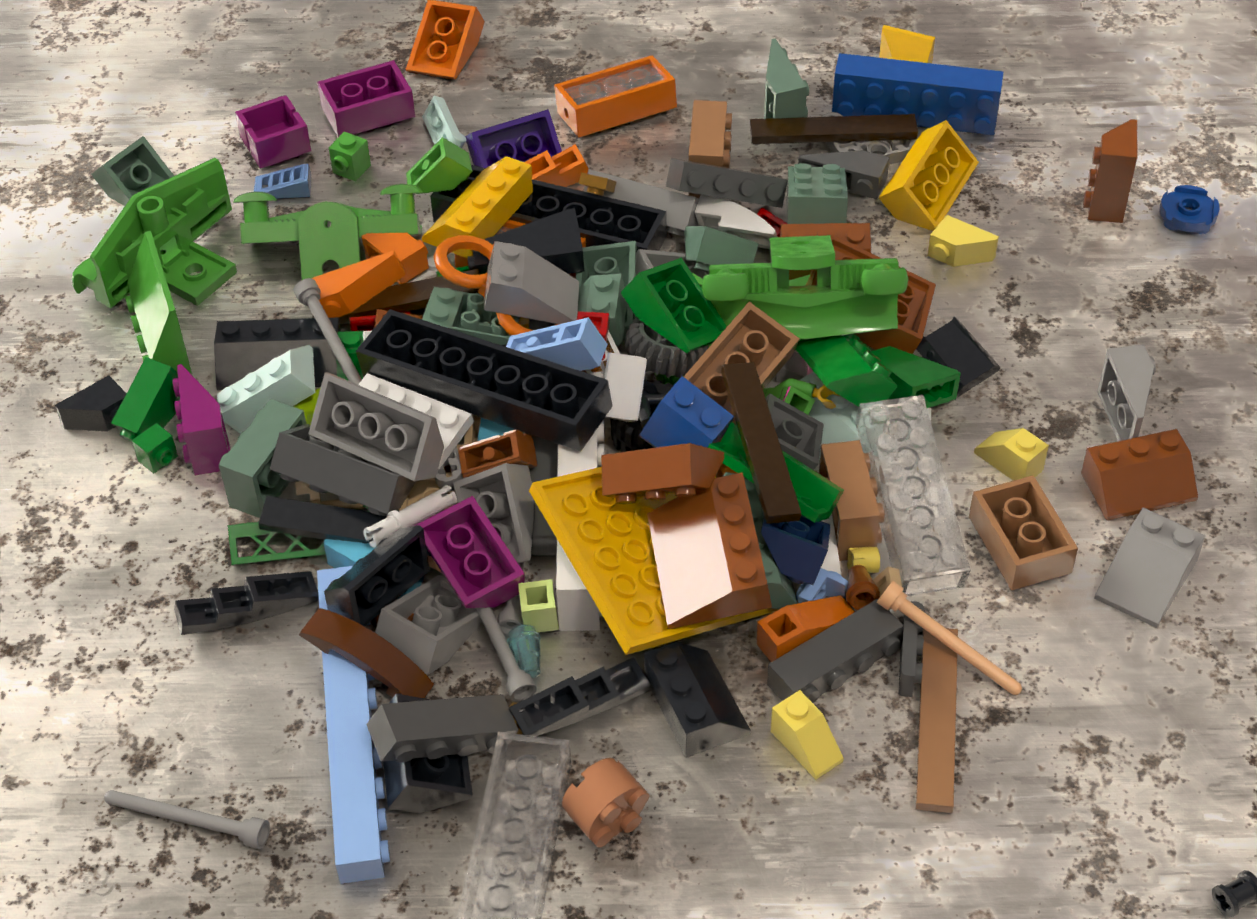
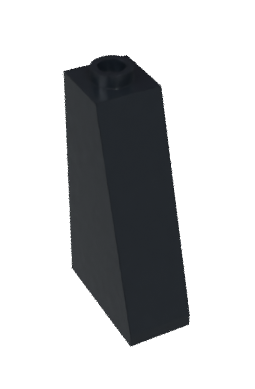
[468,208,585,274]

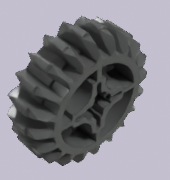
[625,318,709,378]

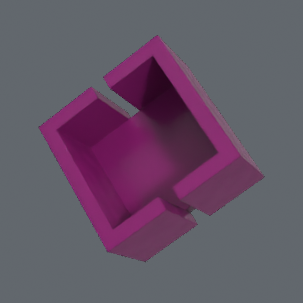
[235,95,311,169]

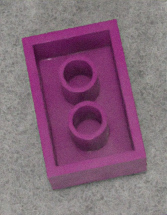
[317,60,415,137]

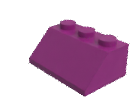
[414,496,525,608]

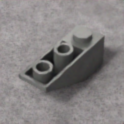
[798,151,890,199]

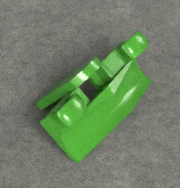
[72,158,237,308]
[233,184,423,280]
[702,235,909,339]

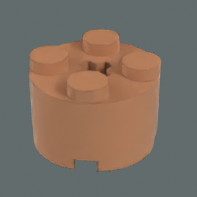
[562,758,650,848]

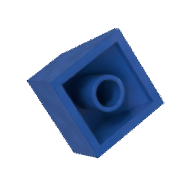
[640,376,734,448]

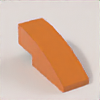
[524,144,589,187]

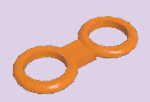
[434,235,558,336]

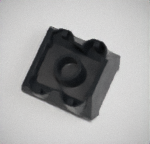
[916,316,1000,397]

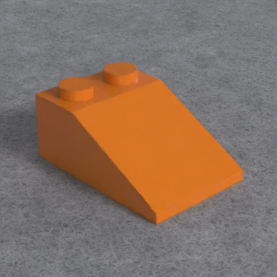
[406,0,485,80]

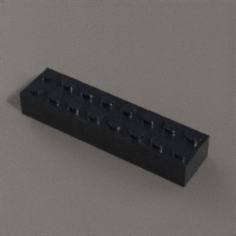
[430,165,667,253]
[356,309,613,452]

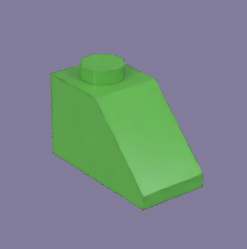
[406,137,472,195]

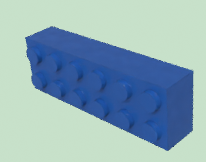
[832,53,1004,135]

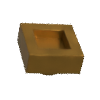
[579,172,617,196]

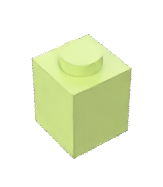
[518,579,559,634]

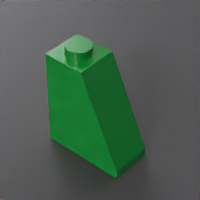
[870,346,961,414]
[111,357,180,442]

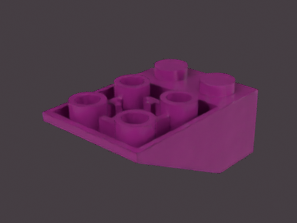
[173,364,231,476]

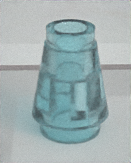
[507,625,541,678]

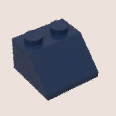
[761,514,830,585]

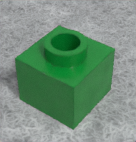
[131,423,178,474]

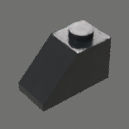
[55,375,126,432]

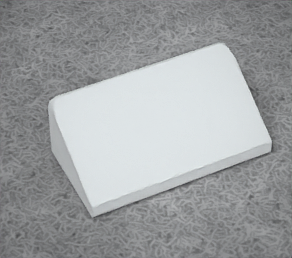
[604,352,647,422]

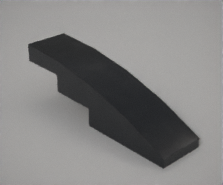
[174,571,319,635]
[509,657,651,739]

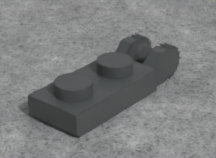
[898,601,925,697]

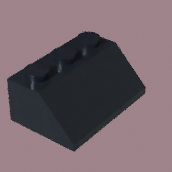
[324,525,430,626]
[644,641,751,758]
[383,694,473,813]

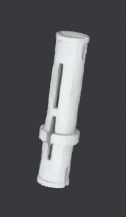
[363,485,457,548]

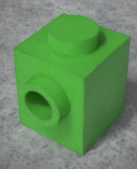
[329,132,371,182]

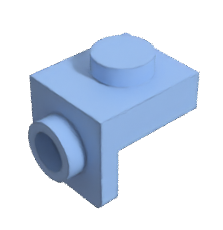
[796,568,848,603]

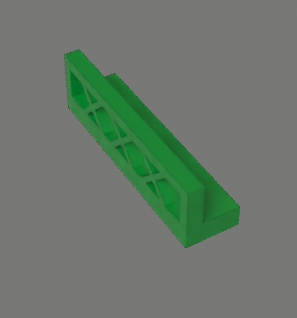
[708,421,844,523]
[227,521,326,565]

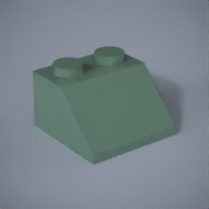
[91,136,174,206]
[684,226,759,272]
[578,273,628,345]

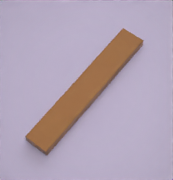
[915,628,958,813]

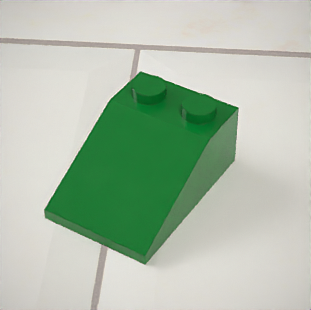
[621,257,727,354]

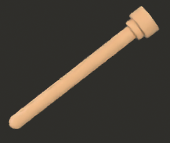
[877,581,1022,695]

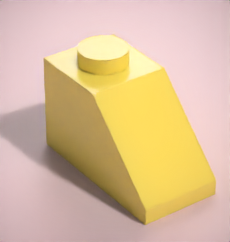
[927,215,999,267]
[974,428,1049,481]
[771,690,844,780]

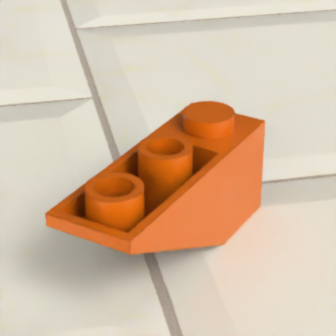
[757,595,855,662]

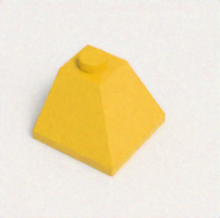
[879,25,935,63]

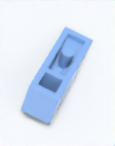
[506,317,608,371]

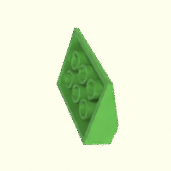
[125,231,192,375]

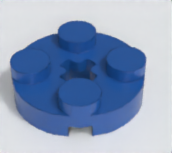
[1159,185,1220,234]

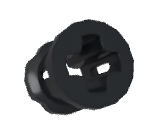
[1212,870,1257,918]

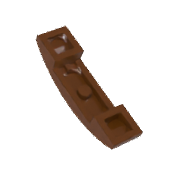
[299,608,434,698]

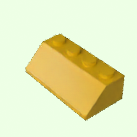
[879,120,979,231]
[422,156,533,259]

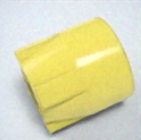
[847,547,880,574]

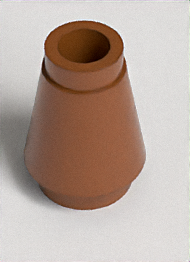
[846,565,880,610]

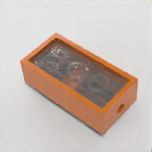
[554,55,677,138]

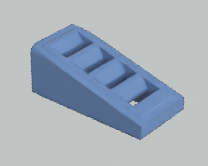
[254,164,312,199]

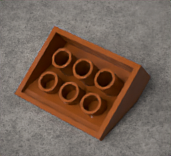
[806,233,936,354]
[647,472,772,629]

